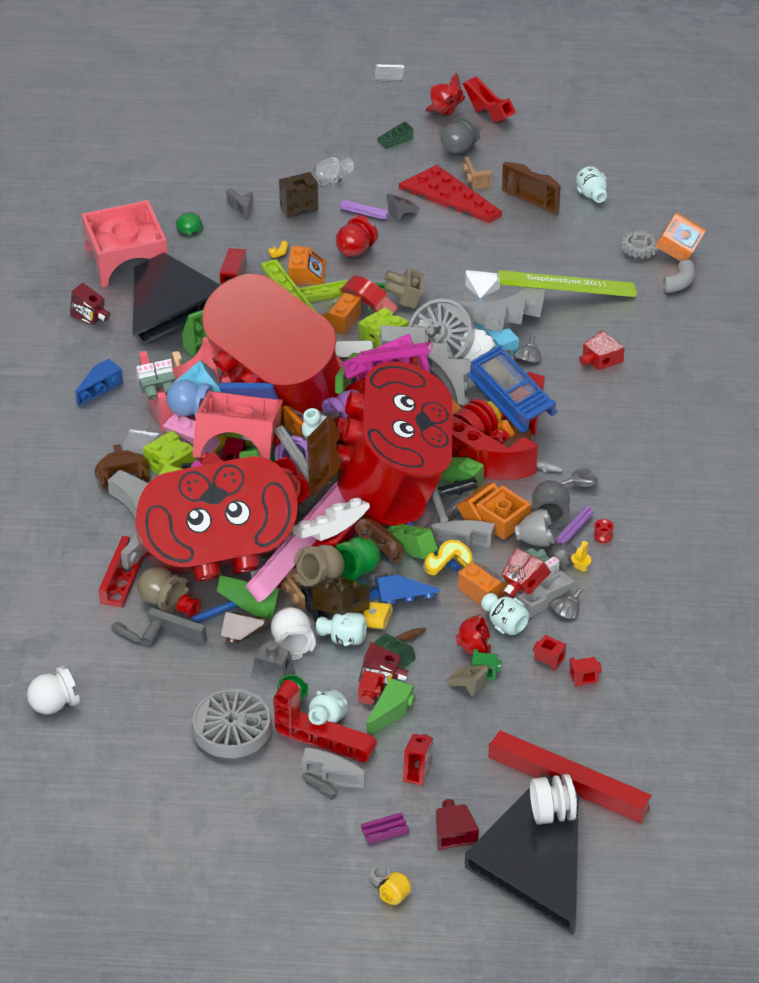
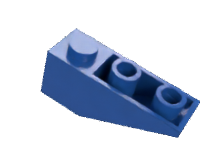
[75,359,123,406]
[375,575,440,604]

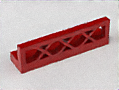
[98,536,145,608]

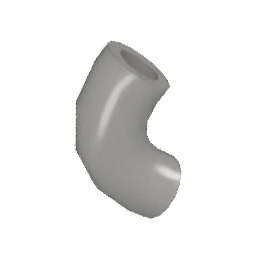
[663,260,695,293]

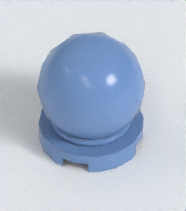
[166,380,213,419]

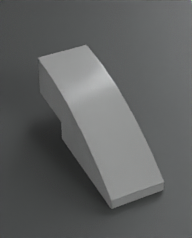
[432,520,495,549]
[517,571,575,618]
[302,747,365,788]

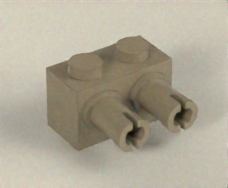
[384,267,424,309]

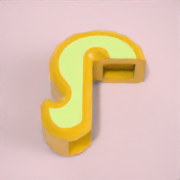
[423,540,473,575]

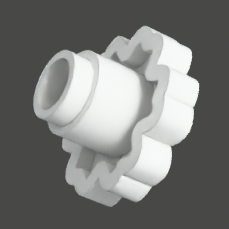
[460,329,496,365]

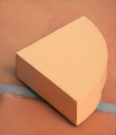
[172,351,182,367]

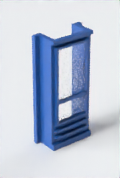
[467,345,557,434]

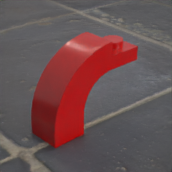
[339,275,398,313]

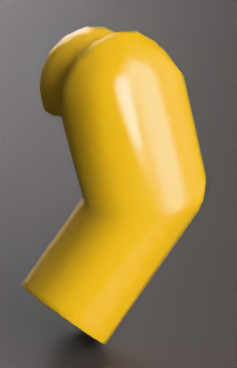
[268,241,289,259]

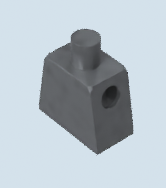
[251,641,295,685]

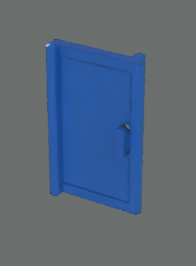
[219,383,279,400]

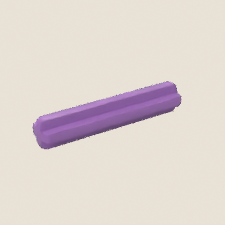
[340,200,388,220]
[555,506,594,544]

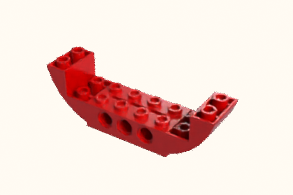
[452,415,538,480]

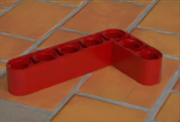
[273,680,377,762]

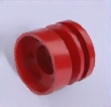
[452,398,498,436]

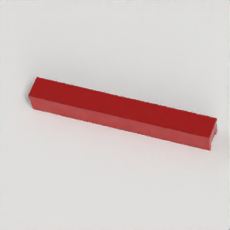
[488,730,651,824]

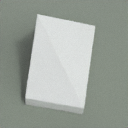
[465,270,500,298]

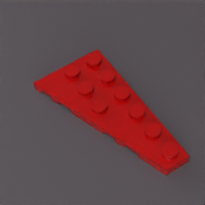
[399,165,502,223]

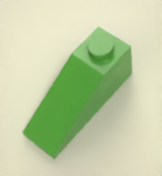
[182,310,207,358]
[441,457,484,491]
[386,524,438,560]
[217,575,279,619]
[366,679,416,736]

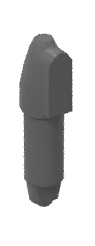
[111,622,142,643]
[302,773,337,798]

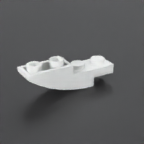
[292,498,370,541]

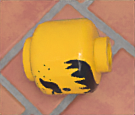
[378,872,411,905]

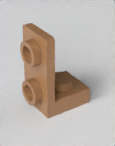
[462,157,492,189]
[281,568,305,611]

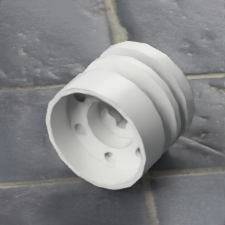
[530,774,577,825]

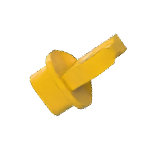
[571,540,591,571]

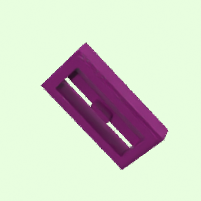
[361,812,409,845]

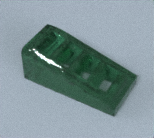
[377,121,414,149]
[373,633,416,669]

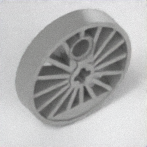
[408,298,475,359]
[192,689,272,758]

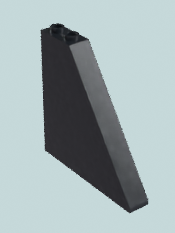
[133,252,221,345]
[465,773,579,935]

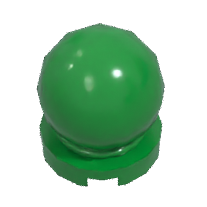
[335,536,381,581]

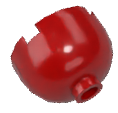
[456,614,491,656]

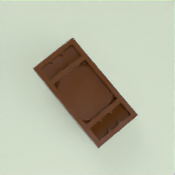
[502,162,561,215]
[307,416,341,497]

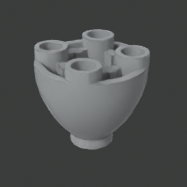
[515,509,555,547]

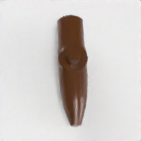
[396,628,426,642]

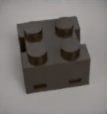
[279,172,318,218]
[312,577,370,616]

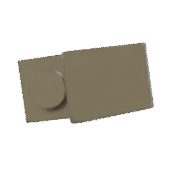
[447,665,488,698]

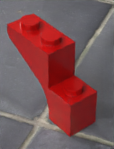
[462,76,516,123]

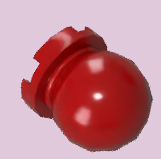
[336,215,378,257]

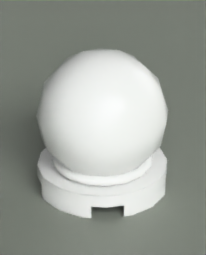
[271,607,316,660]
[26,665,80,715]

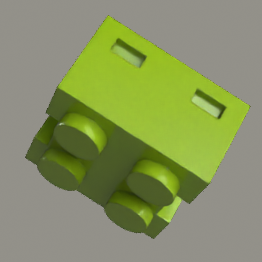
[358,307,409,348]
[142,430,197,475]

